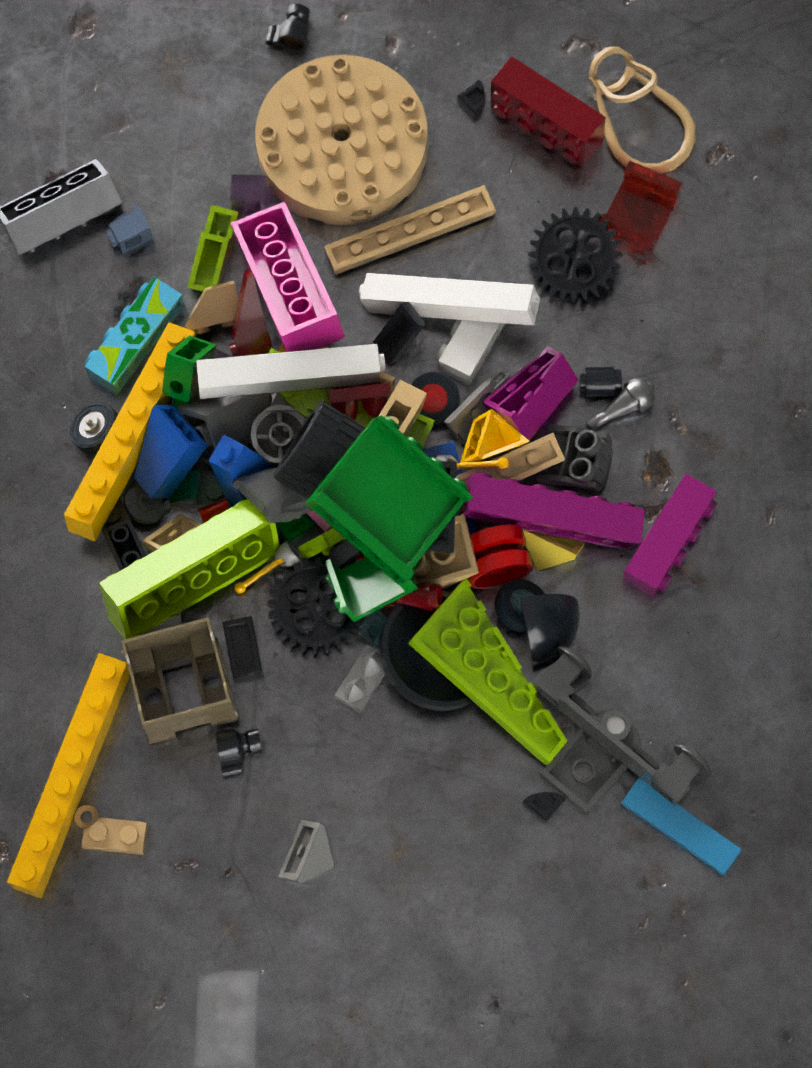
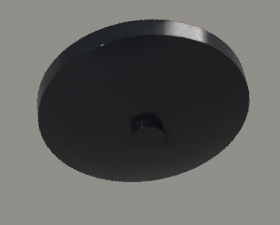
[379,591,473,711]

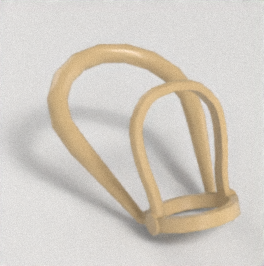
[588,47,696,175]

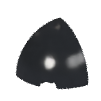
[520,594,580,672]

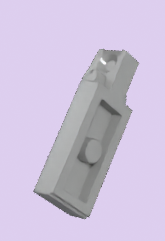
[444,372,511,444]

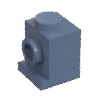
[105,204,153,254]

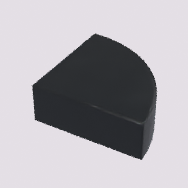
[457,79,485,119]
[522,792,566,823]

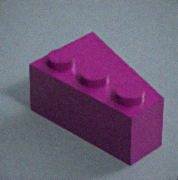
[482,347,579,444]

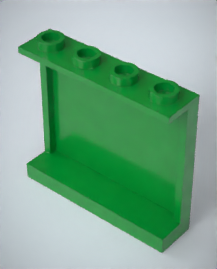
[305,415,474,584]

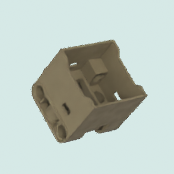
[121,617,239,744]

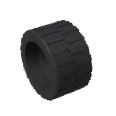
[274,401,365,499]

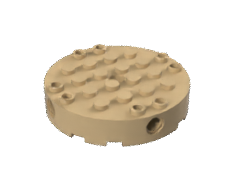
[255,55,428,226]

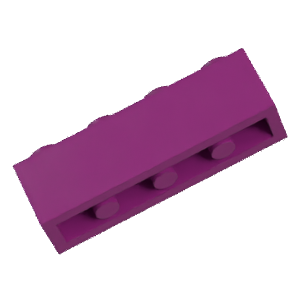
[623,473,718,598]

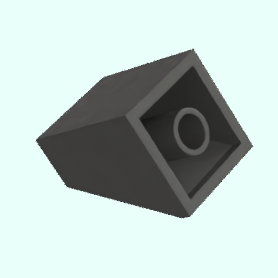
[177,393,272,465]

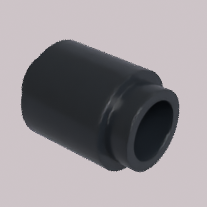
[579,366,622,397]

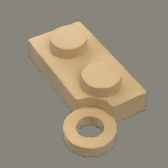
[74,805,148,855]

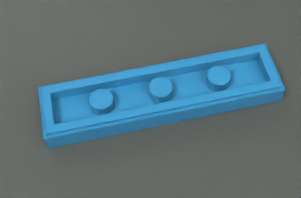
[621,777,742,876]

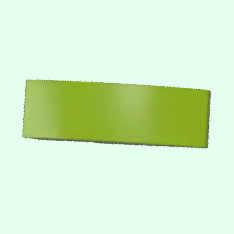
[187,205,242,292]

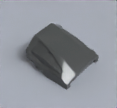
[536,425,613,492]
[232,467,313,523]

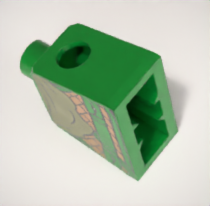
[162,336,217,408]

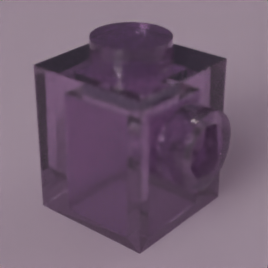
[230,174,273,216]

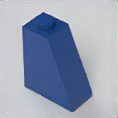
[134,405,208,498]
[209,434,278,508]

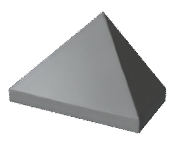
[278,820,334,883]

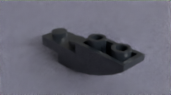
[102,497,147,571]

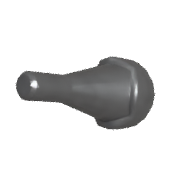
[586,378,655,431]

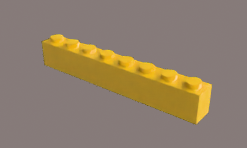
[64,322,196,542]
[7,653,130,899]

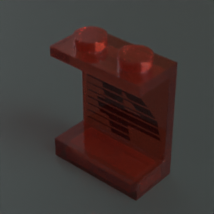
[600,160,682,252]

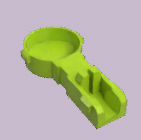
[297,528,345,559]

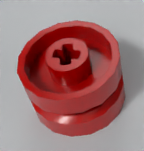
[468,524,533,589]

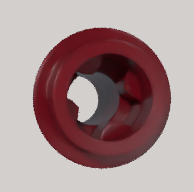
[396,581,443,611]

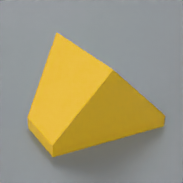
[460,409,530,469]

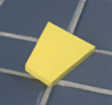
[523,530,585,571]

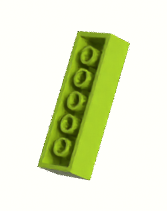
[99,499,279,639]

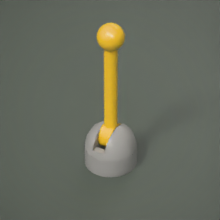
[436,455,509,473]
[234,541,301,594]

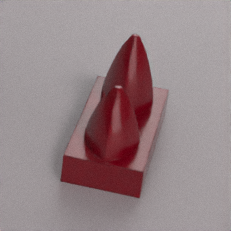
[327,381,390,420]

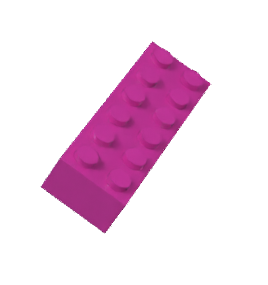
[231,202,345,352]

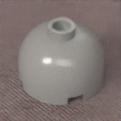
[250,404,306,466]

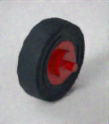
[411,371,460,425]

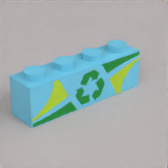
[85,277,185,395]

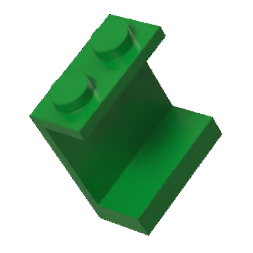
[325,557,418,622]

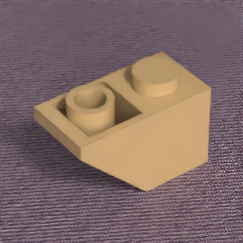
[185,281,239,334]

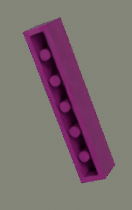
[460,473,645,551]

